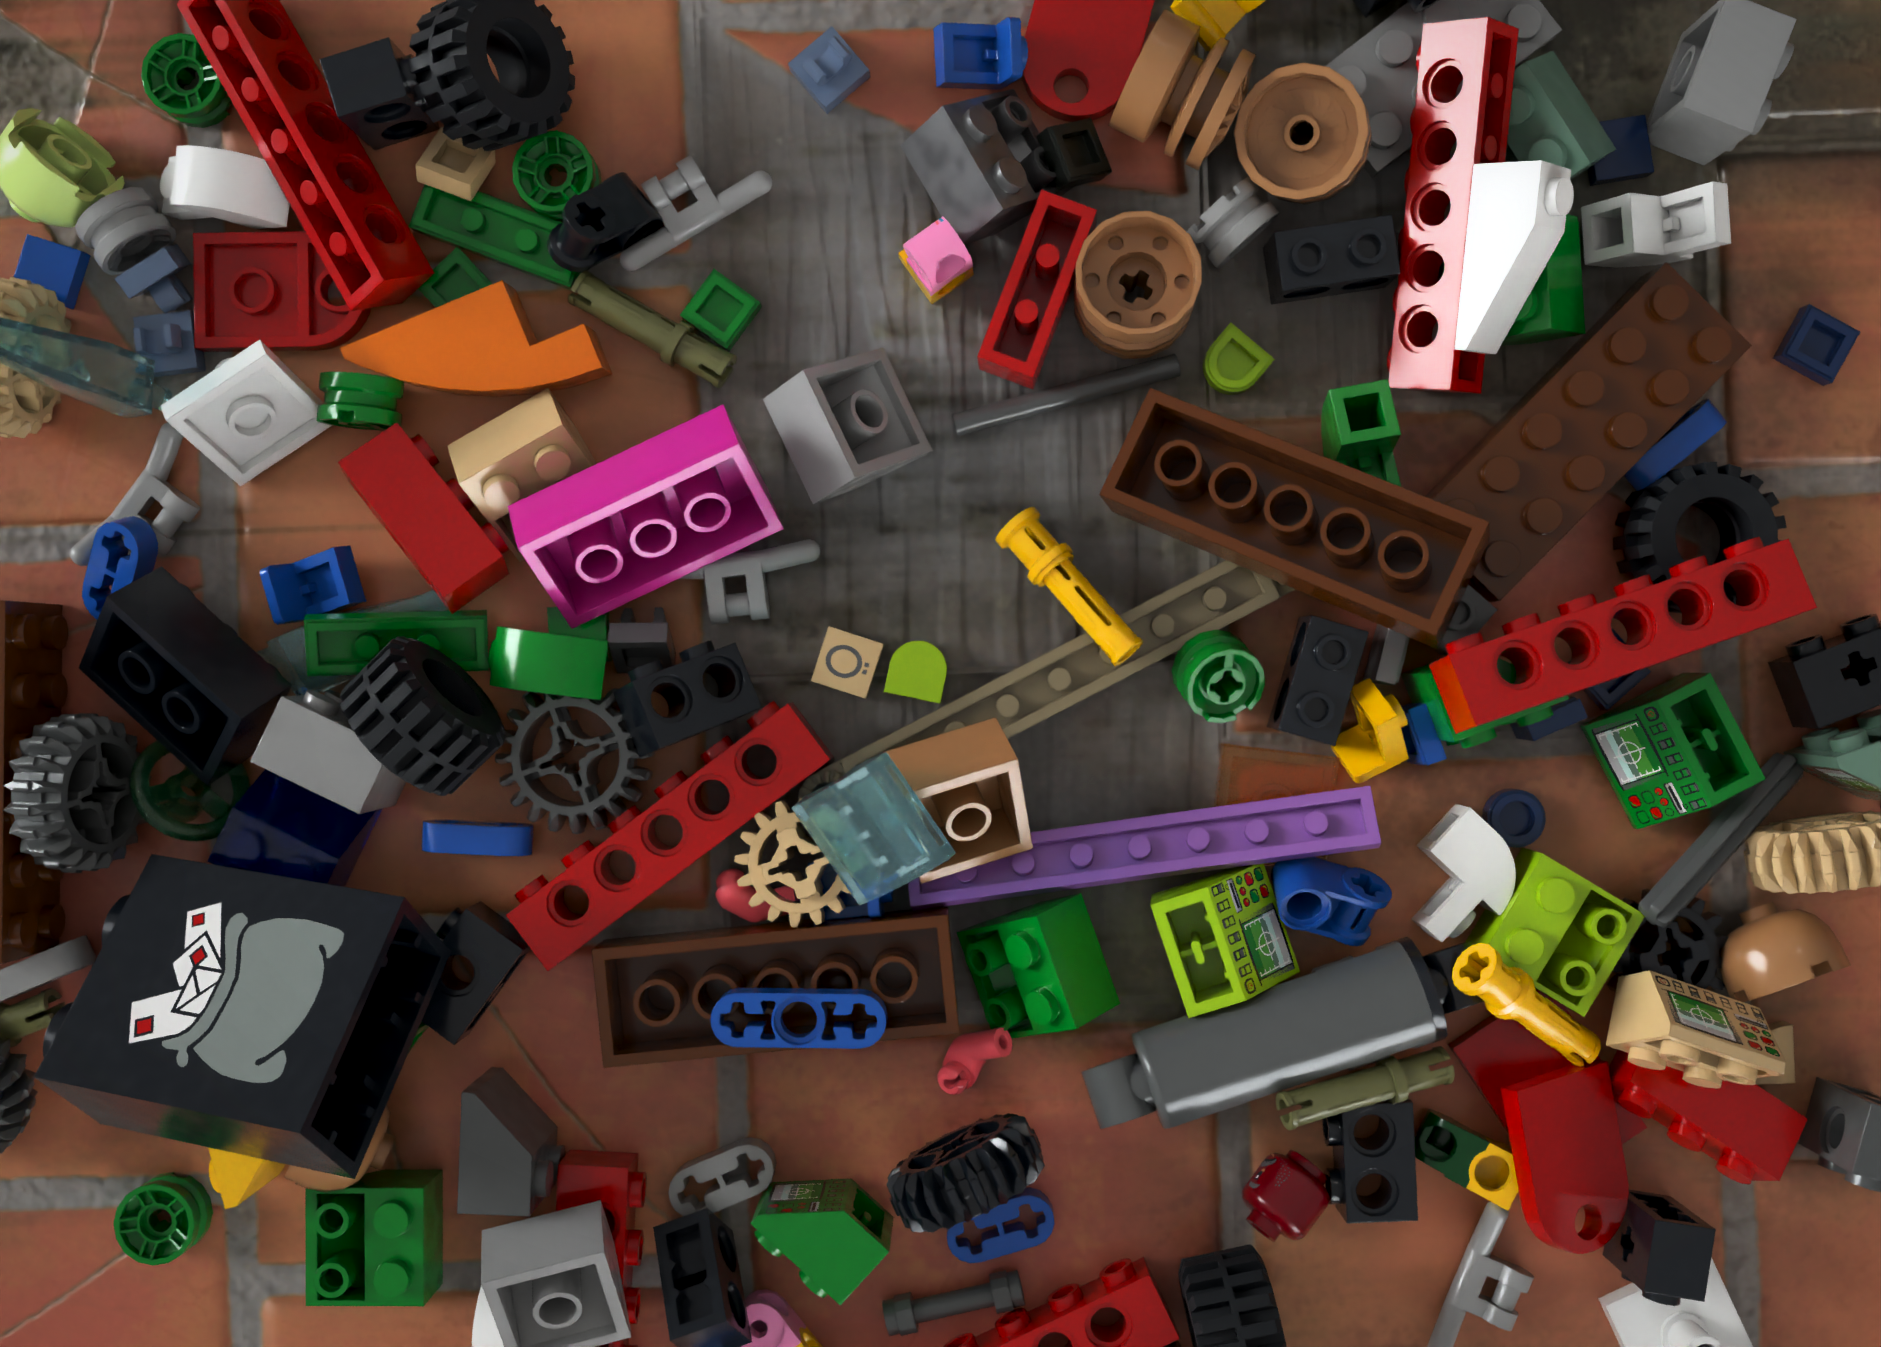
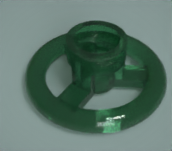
[130,740,251,842]

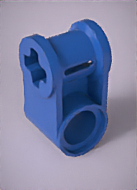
[1271,857,1392,946]

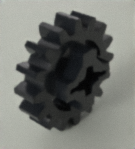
[1606,889,1728,992]

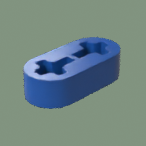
[1624,399,1727,491]
[82,516,158,620]
[422,819,534,856]
[947,1187,1054,1263]

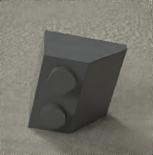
[457,1067,566,1217]

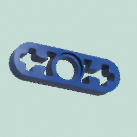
[710,988,887,1049]

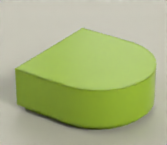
[1203,322,1275,395]
[884,641,947,704]

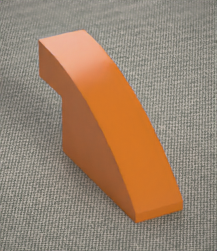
[340,280,612,397]

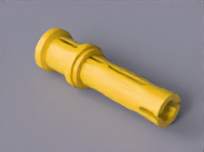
[995,507,1143,666]
[1452,943,1601,1067]

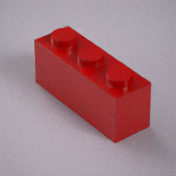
[977,189,1097,389]
[338,423,510,614]
[1609,1050,1808,1185]

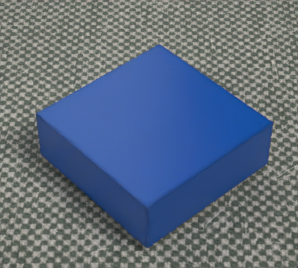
[14,234,91,310]
[1401,703,1447,766]

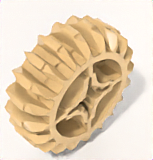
[0,277,74,438]
[1744,810,1881,894]

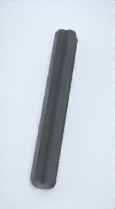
[1638,753,1804,928]

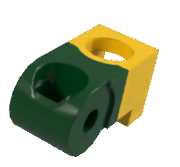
[1414,1109,1519,1211]

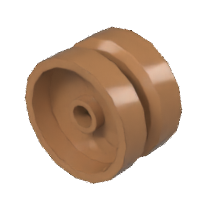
[1234,62,1372,205]

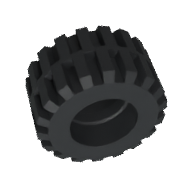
[409,0,575,151]
[1613,462,1787,613]
[340,636,506,796]
[1178,1244,1287,1347]

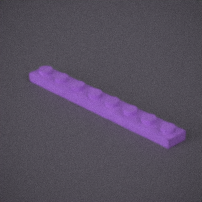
[904,786,1381,911]

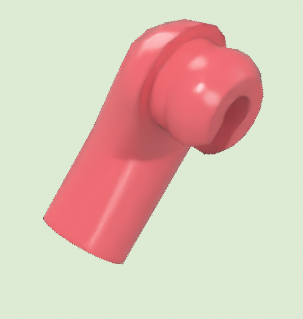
[715,869,799,923]
[937,1027,1013,1095]

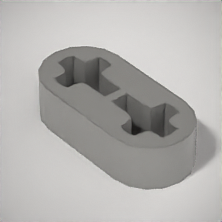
[0,935,96,1003]
[668,1137,777,1216]

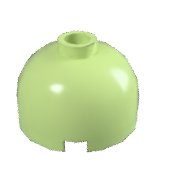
[0,108,125,228]

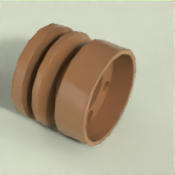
[1109,9,1256,170]
[1073,211,1202,359]

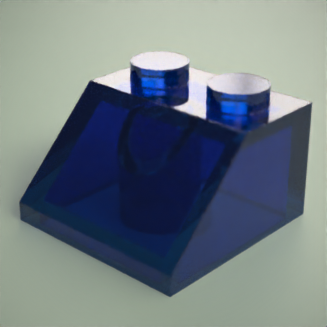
[207,769,382,887]

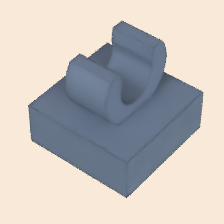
[788,26,870,114]
[114,244,193,314]
[133,310,206,378]

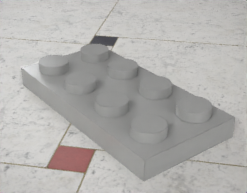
[1326,0,1562,178]

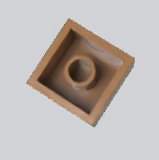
[883,718,1033,884]

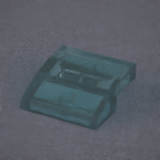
[791,752,956,906]

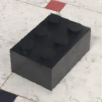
[79,566,292,786]

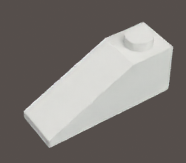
[1455,160,1574,354]

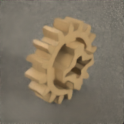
[734,798,863,928]

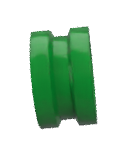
[141,33,232,128]
[512,130,602,221]
[316,372,404,431]
[1172,630,1265,724]
[113,1172,213,1266]

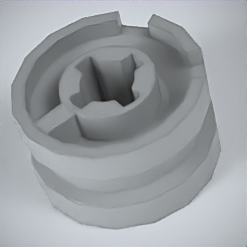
[1187,177,1279,269]
[75,187,176,275]

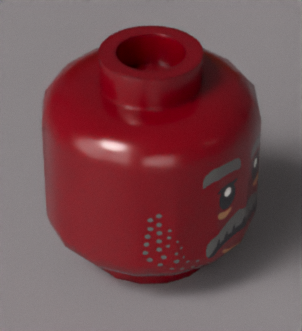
[1241,1150,1330,1242]

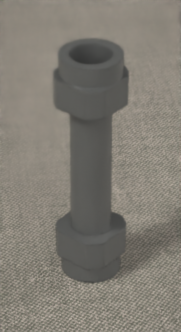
[882,1270,1025,1336]

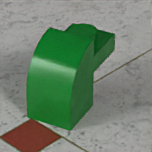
[1321,379,1401,487]
[488,626,608,700]

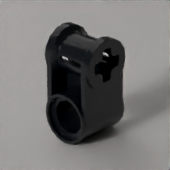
[547,172,663,272]

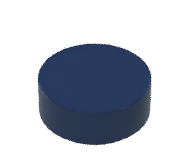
[1482,788,1546,848]

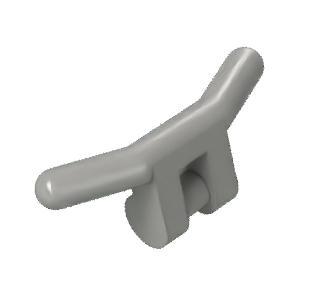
[620,155,773,272]
[70,422,201,566]
[679,539,820,625]
[1427,1201,1534,1347]

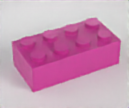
[508,404,784,629]

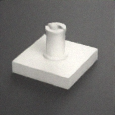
[161,340,332,486]
[1598,1257,1753,1347]

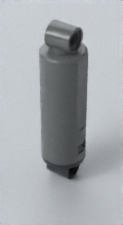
[1081,937,1484,1129]

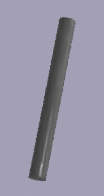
[952,354,1181,436]

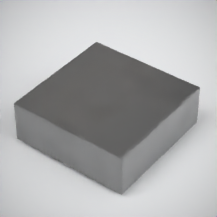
[1363,624,1410,685]

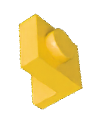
[1331,678,1409,784]

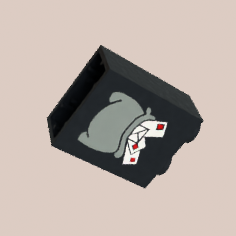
[34,854,451,1179]

